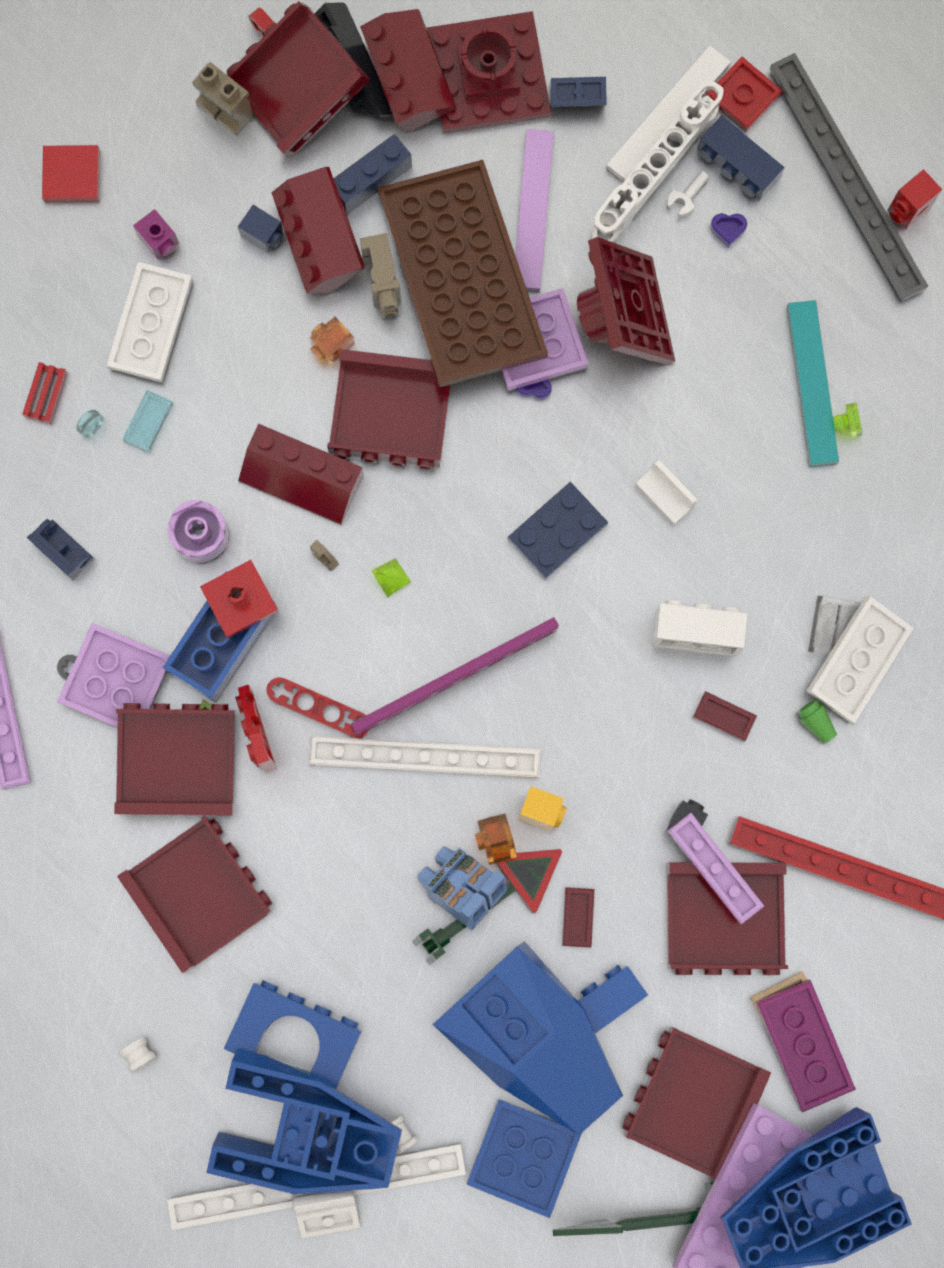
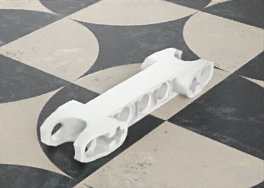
[592,80,723,243]

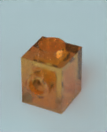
[310,316,355,366]
[475,813,517,865]

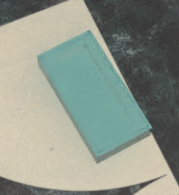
[122,390,173,453]

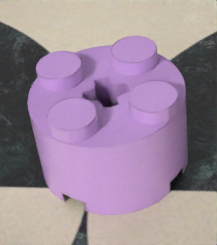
[167,500,229,563]

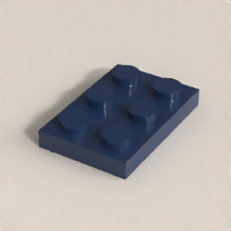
[508,481,608,580]

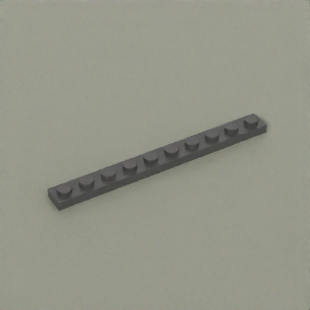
[770,53,928,301]

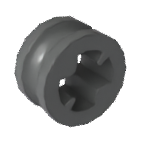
[57,655,77,680]

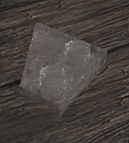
[808,595,861,655]

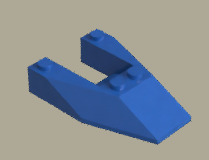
[206,1049,402,1194]

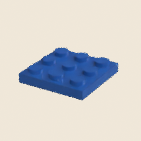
[466,1099,582,1218]

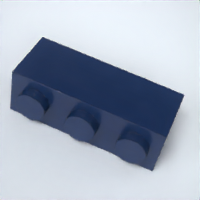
[697,115,785,201]
[334,134,412,215]

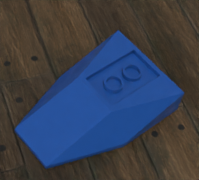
[432,941,623,1135]
[721,1107,912,1268]

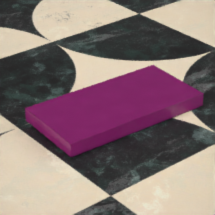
[755,979,856,1113]

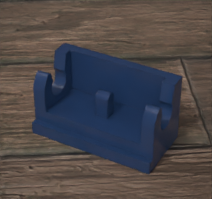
[549,77,607,107]
[27,519,94,581]

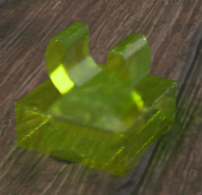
[833,402,862,438]

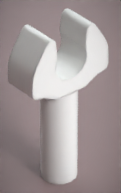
[667,171,709,219]

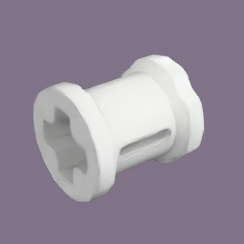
[391,1115,418,1155]

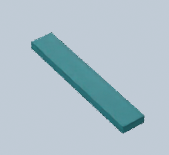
[787,300,839,467]

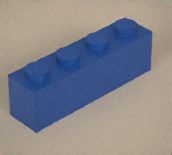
[577,964,648,1033]

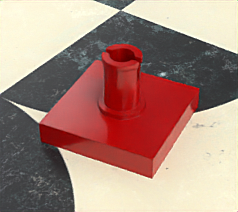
[200,560,279,638]

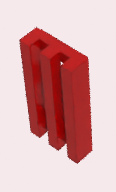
[22,362,67,424]

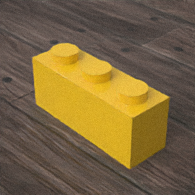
[518,786,567,832]

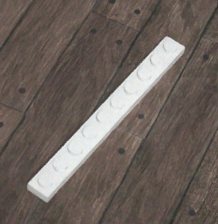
[167,1143,466,1230]

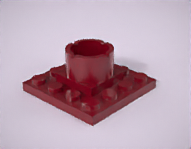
[426,11,551,134]
[577,237,675,365]

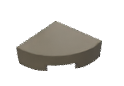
[310,540,339,571]

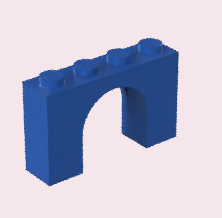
[224,980,362,1089]

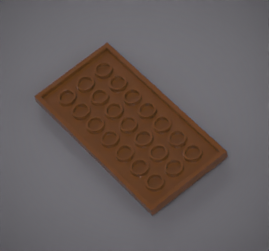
[377,160,548,388]

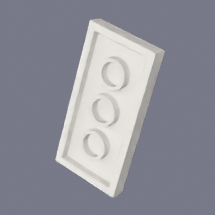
[106,262,193,383]
[806,596,913,723]

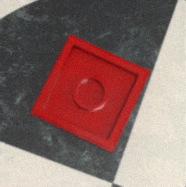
[706,56,783,132]
[42,145,99,202]

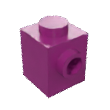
[133,209,179,260]

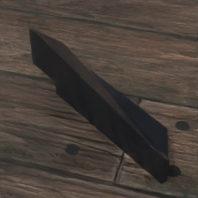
[315,2,393,118]

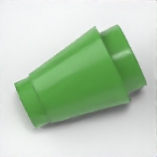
[798,699,837,744]

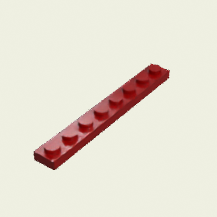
[729,816,944,920]

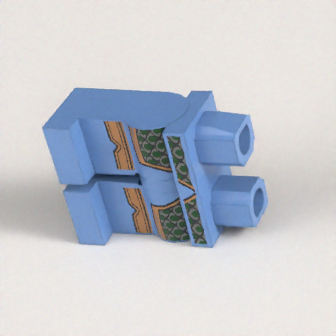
[417,846,508,930]

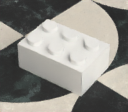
[652,600,747,656]

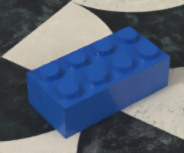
[162,571,277,702]

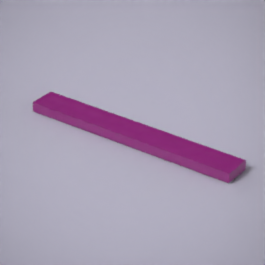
[350,617,559,736]

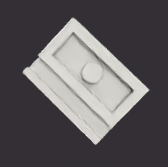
[293,1190,360,1239]

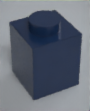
[238,205,284,253]

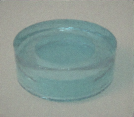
[76,410,104,438]

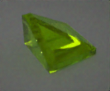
[371,558,411,597]

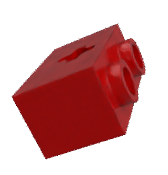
[888,169,942,229]

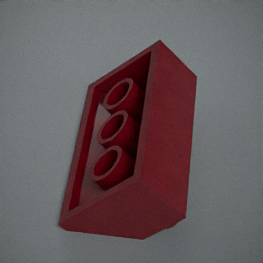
[360,9,456,132]
[271,167,365,293]
[238,423,364,525]

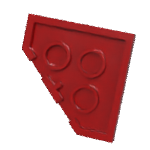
[235,684,277,772]

